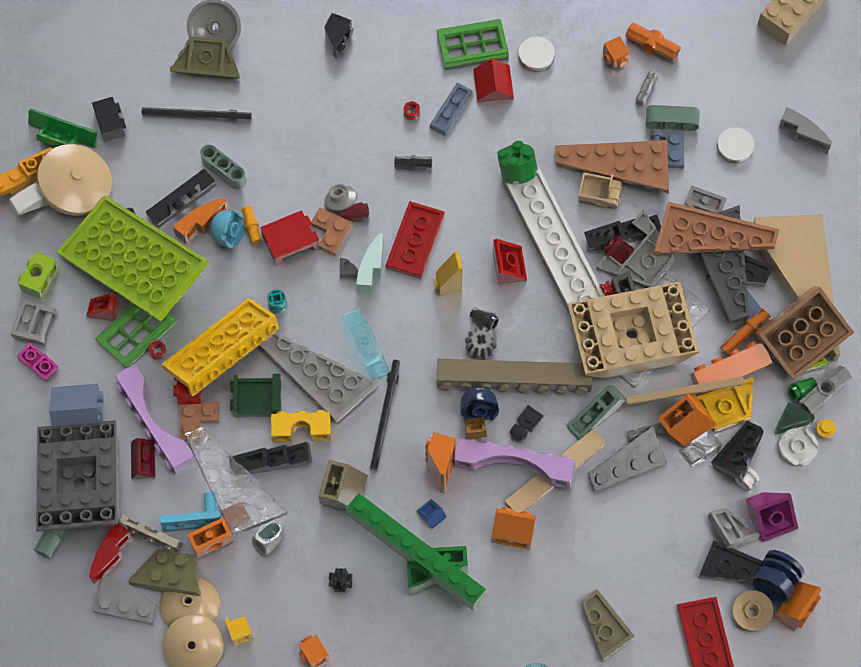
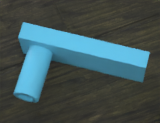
[160,492,221,532]

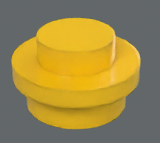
[816,419,836,438]

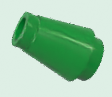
[787,377,817,401]

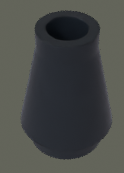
[470,307,499,331]

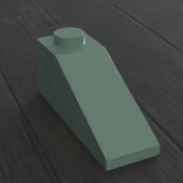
[567,385,626,439]

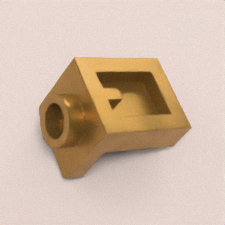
[464,417,487,439]

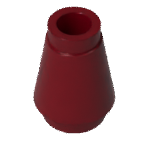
[341,202,369,220]

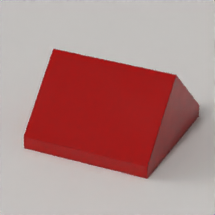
[473,58,514,103]
[493,238,527,285]

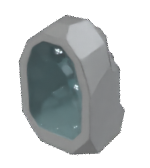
[252,521,284,556]

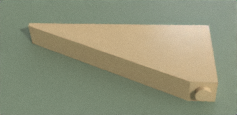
[753,214,840,362]

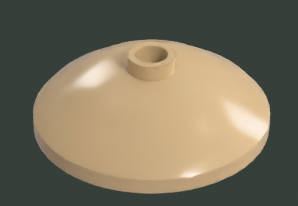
[160,577,220,627]
[163,615,224,667]

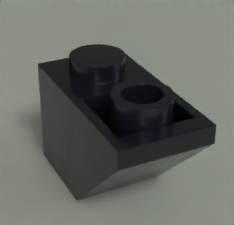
[324,13,354,58]

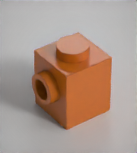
[603,36,630,69]
[298,635,330,667]

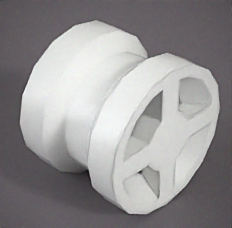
[735,467,760,491]

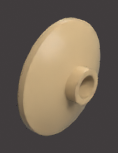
[733,590,773,631]

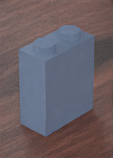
[49,384,104,427]

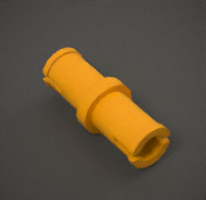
[241,206,263,245]

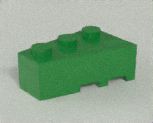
[407,546,468,595]

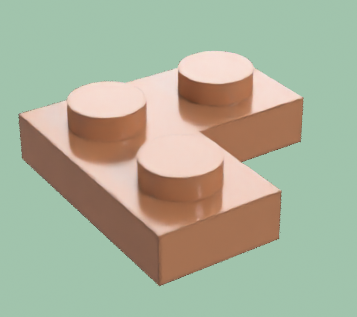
[311,207,353,256]
[179,402,219,442]

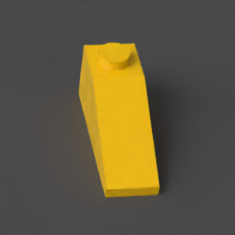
[433,251,463,296]

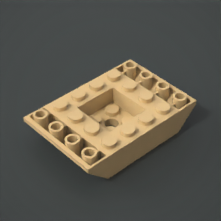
[568,282,699,379]

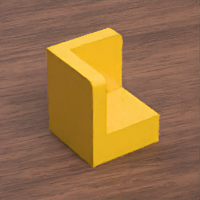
[225,616,253,646]

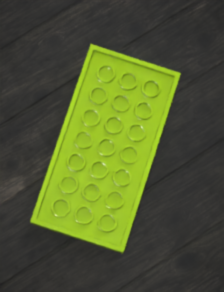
[57,195,209,322]

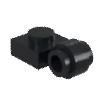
[509,405,544,442]

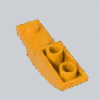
[0,147,52,197]

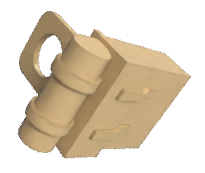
[578,173,622,208]

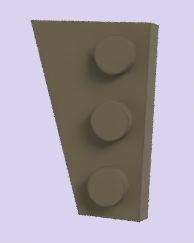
[581,589,635,662]

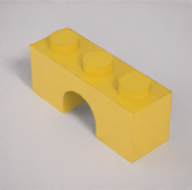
[271,410,331,443]

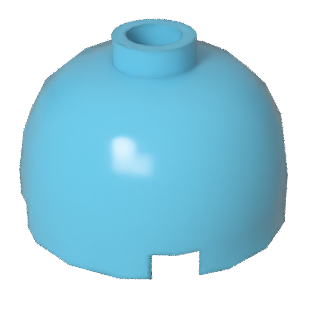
[209,210,245,248]

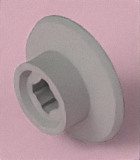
[325,184,357,211]

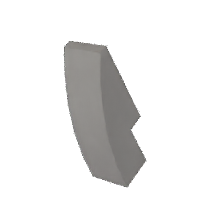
[779,107,832,154]

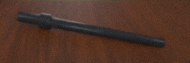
[141,107,252,121]
[370,359,400,471]

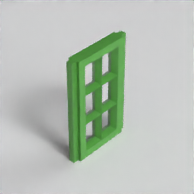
[437,19,509,69]
[95,304,177,368]

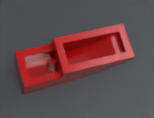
[89,522,132,585]

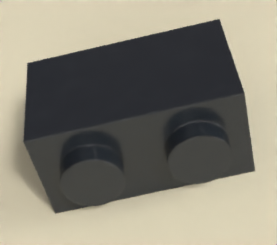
[92,96,126,142]

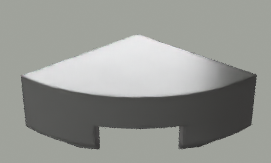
[340,258,358,278]

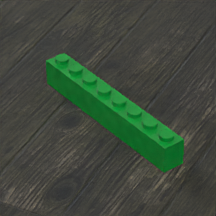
[346,493,486,611]

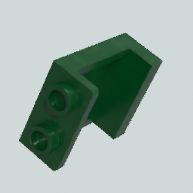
[230,374,281,417]

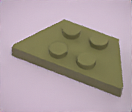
[170,36,240,79]
[128,549,201,596]

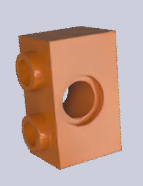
[187,517,234,558]

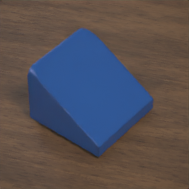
[417,499,446,529]

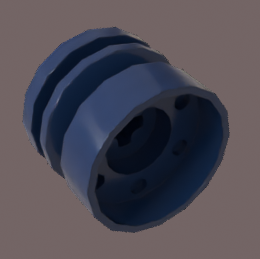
[751,550,804,603]

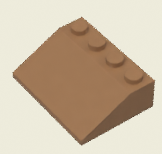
[754,286,854,380]

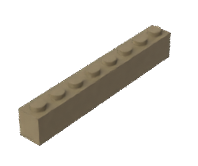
[437,358,592,394]

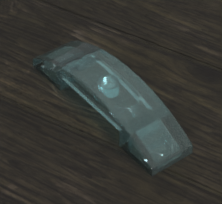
[342,308,390,380]

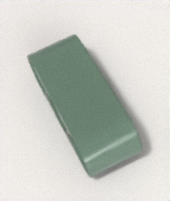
[646,105,700,131]
[200,145,246,189]

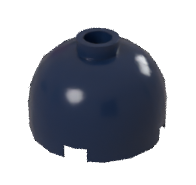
[460,387,499,421]

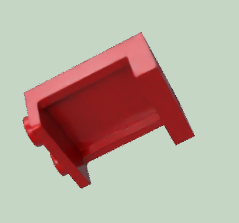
[260,210,319,266]

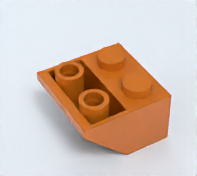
[658,394,718,449]
[491,507,536,550]
[774,581,822,631]

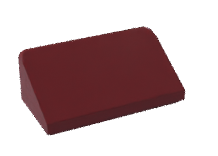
[131,438,155,479]

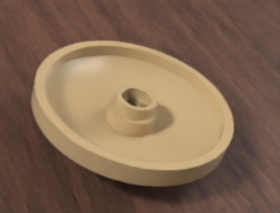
[36,144,112,216]

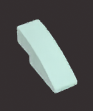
[356,233,384,293]

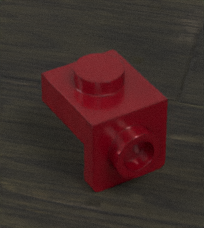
[604,235,634,264]

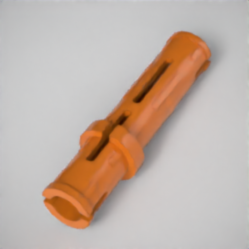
[720,308,771,356]

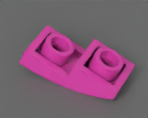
[17,342,59,381]

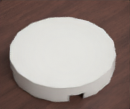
[518,36,555,71]
[717,127,755,163]
[778,428,818,466]

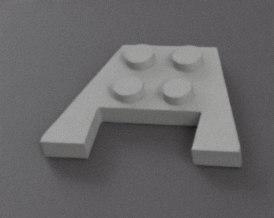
[596,210,676,288]

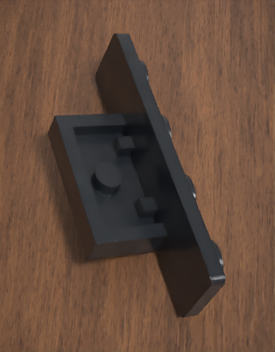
[146,169,215,226]

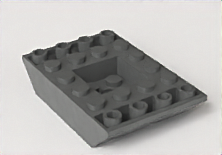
[36,420,120,532]

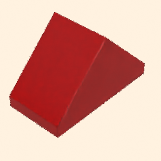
[86,293,119,321]

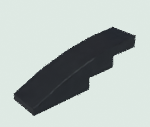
[584,214,661,250]
[229,442,312,476]

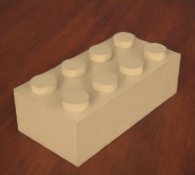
[757,0,826,45]

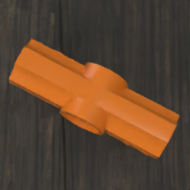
[625,22,681,61]

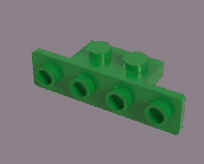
[28,108,97,147]

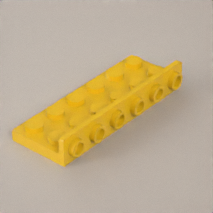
[162,297,279,396]

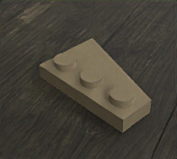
[119,514,183,551]

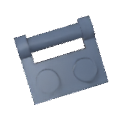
[651,130,684,169]

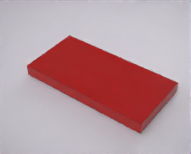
[385,201,445,279]
[677,597,734,667]

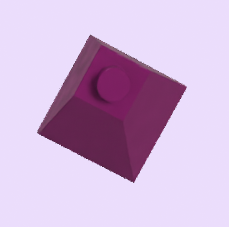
[746,492,799,542]

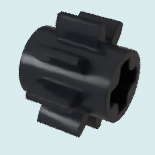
[328,568,353,593]

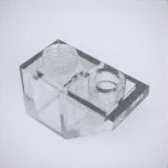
[679,429,722,467]

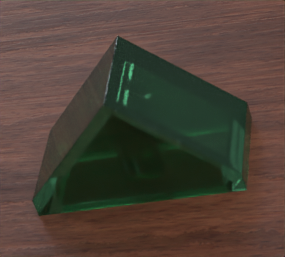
[774,402,815,435]

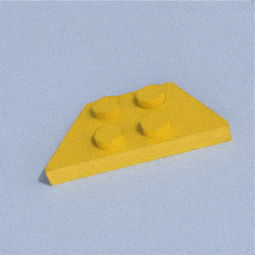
[697,377,754,432]

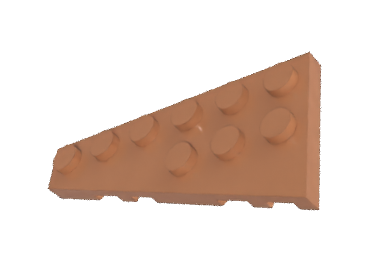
[555,140,669,194]
[654,202,779,255]

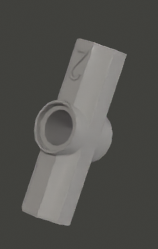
[798,365,852,415]

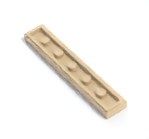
[626,377,745,405]
[505,429,606,513]

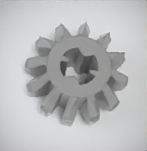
[465,327,497,359]

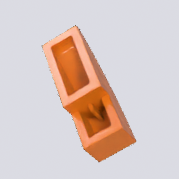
[173,197,228,243]

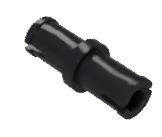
[394,155,432,169]

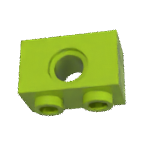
[18,252,59,299]

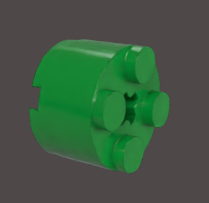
[497,141,538,184]

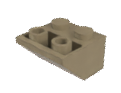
[319,460,368,510]

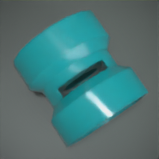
[267,289,287,314]

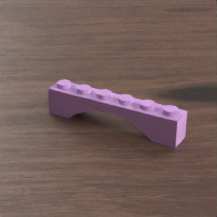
[115,364,196,474]
[454,438,575,489]

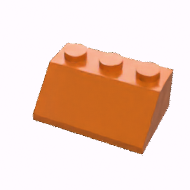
[425,432,456,493]

